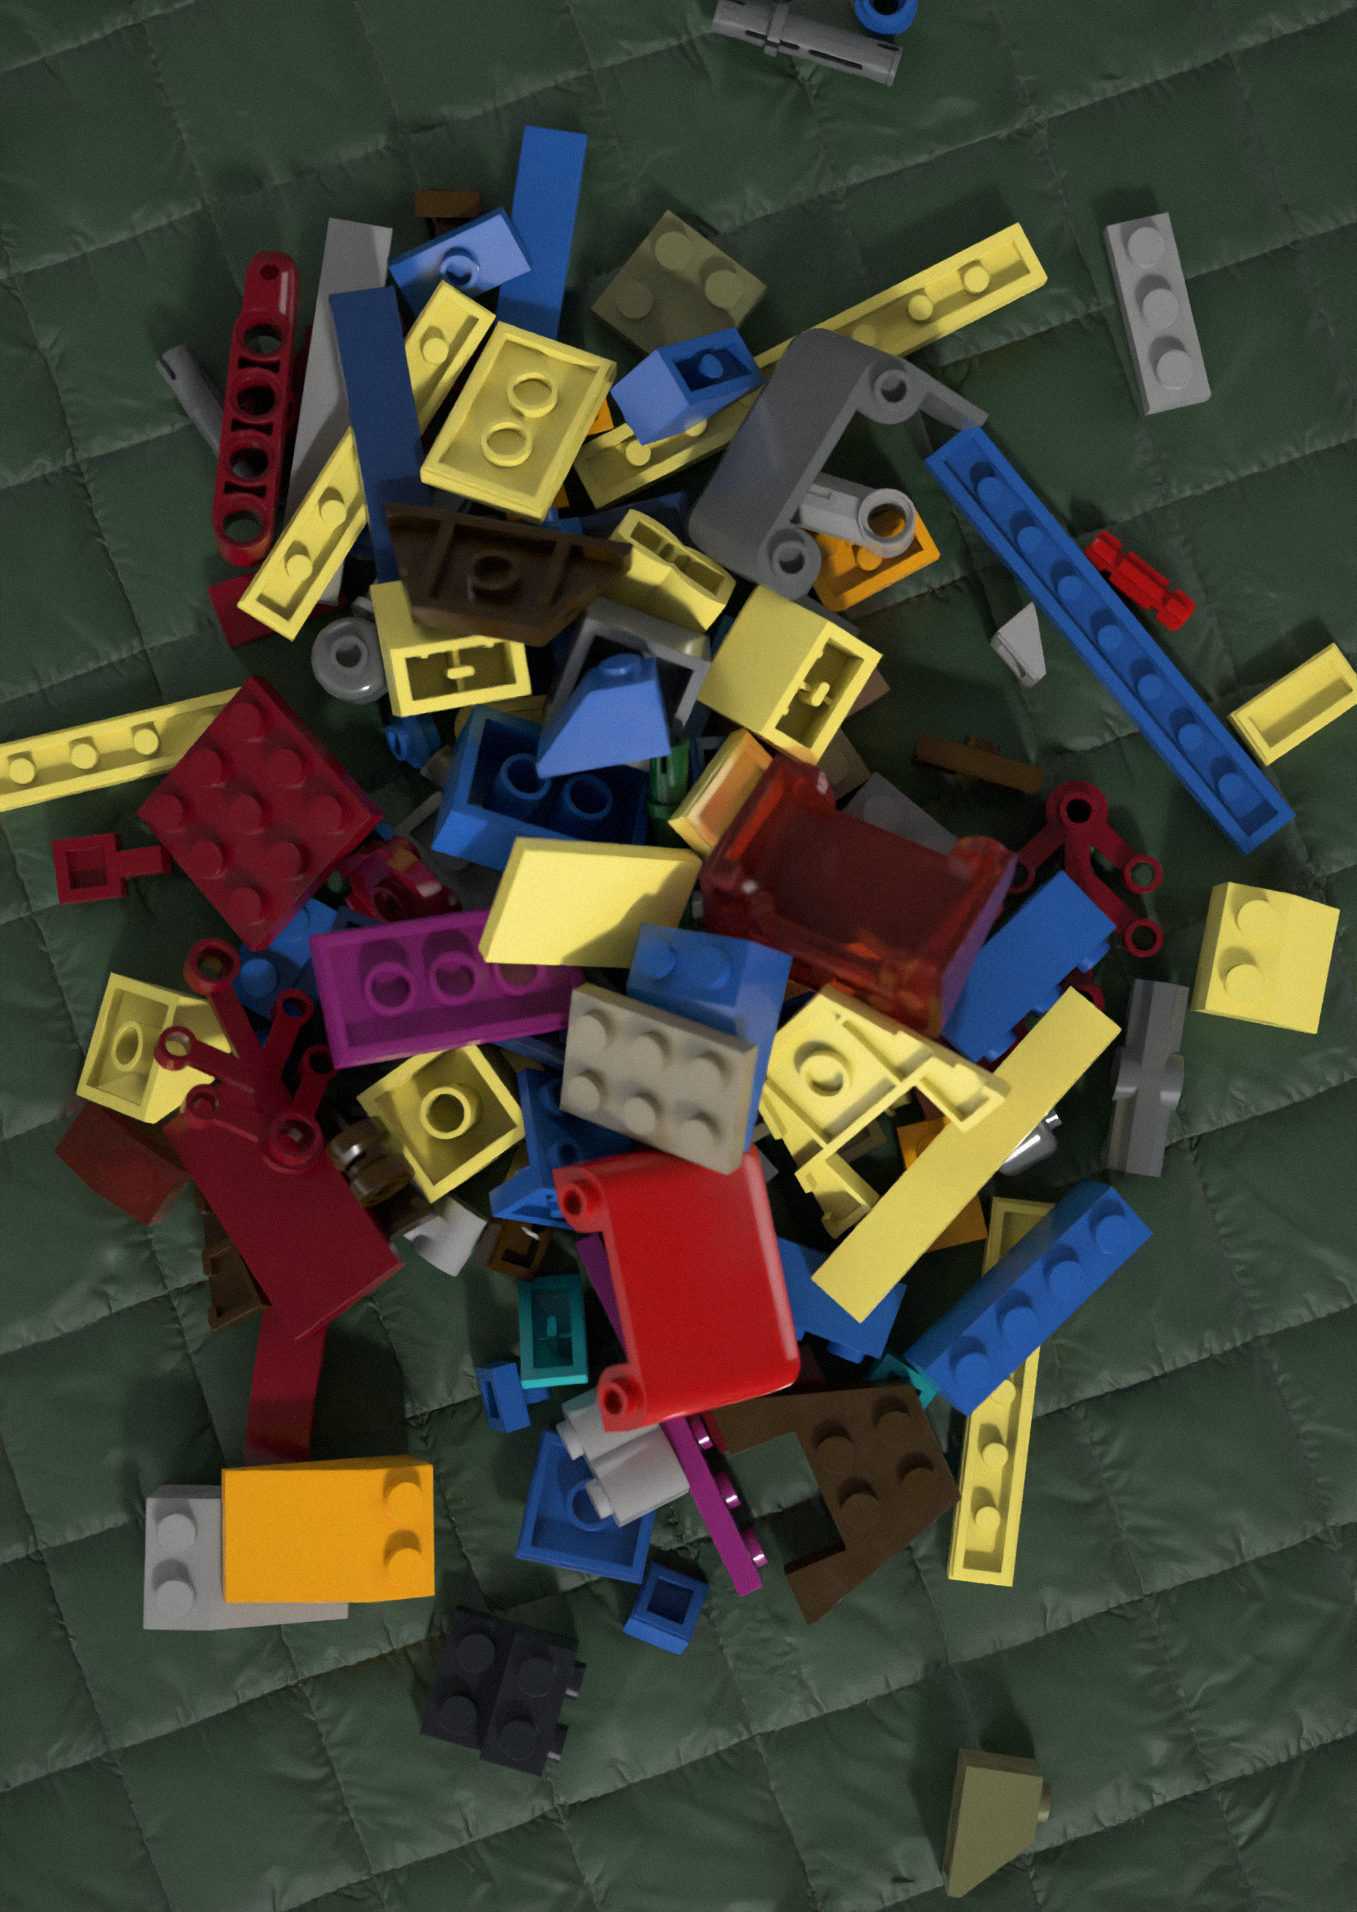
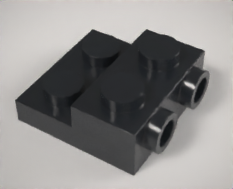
[419,1605,587,1777]

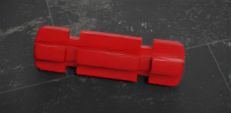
[1083,531,1196,632]

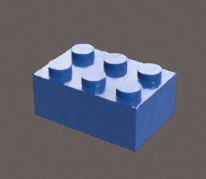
[431,704,650,872]

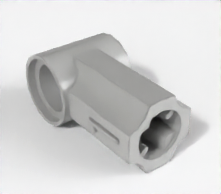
[790,472,916,558]
[403,1178,489,1276]

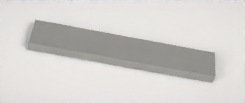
[282,218,393,606]

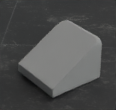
[990,602,1046,688]

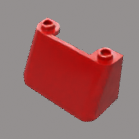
[552,1142,801,1432]

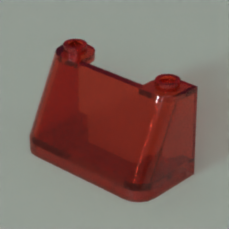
[699,754,1016,1039]

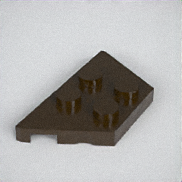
[385,501,633,647]

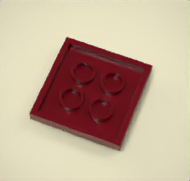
[136,676,384,951]

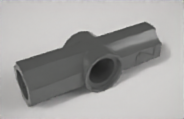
[1103,979,1189,1177]

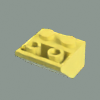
[370,581,532,717]
[696,585,882,768]

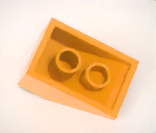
[222,1454,435,1603]

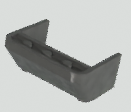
[684,328,989,638]

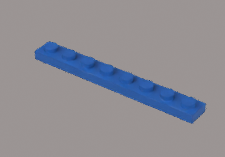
[923,427,1296,857]

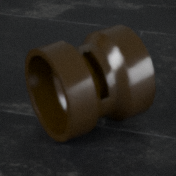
[325,1116,416,1208]

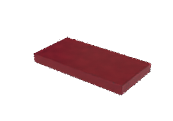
[161,1073,407,1341]

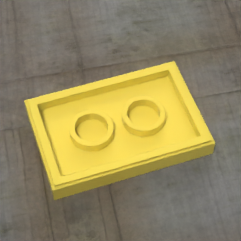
[420,321,617,526]
[478,837,703,968]

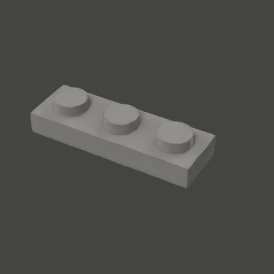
[1103,212,1211,415]

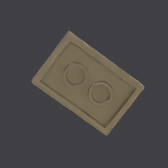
[560,983,758,1175]

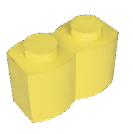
[601,509,737,634]

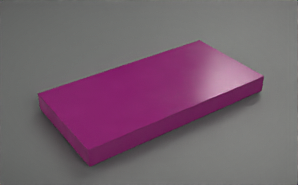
[308,907,586,1069]

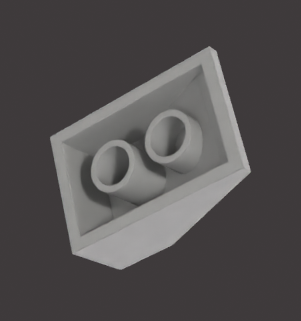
[143,1484,349,1630]

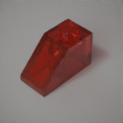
[54,1100,192,1226]

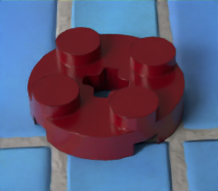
[340,835,462,923]

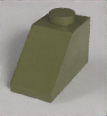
[941,1748,1051,1898]

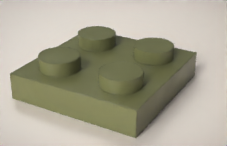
[590,210,768,358]

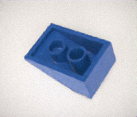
[626,922,793,1152]

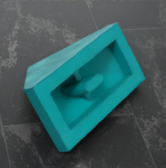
[518,1273,591,1389]

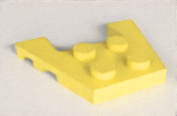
[758,983,1012,1239]

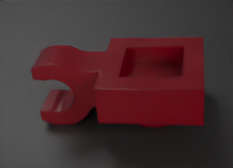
[52,833,173,905]

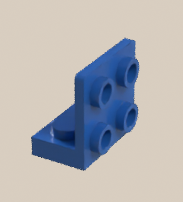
[489,1068,632,1231]

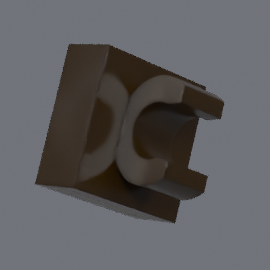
[415,188,484,238]

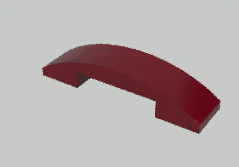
[243,1302,329,1467]

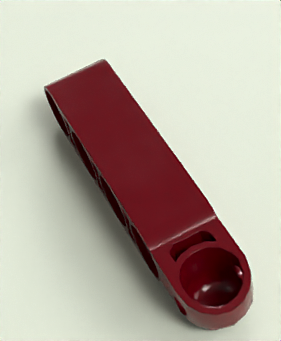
[212,249,300,568]

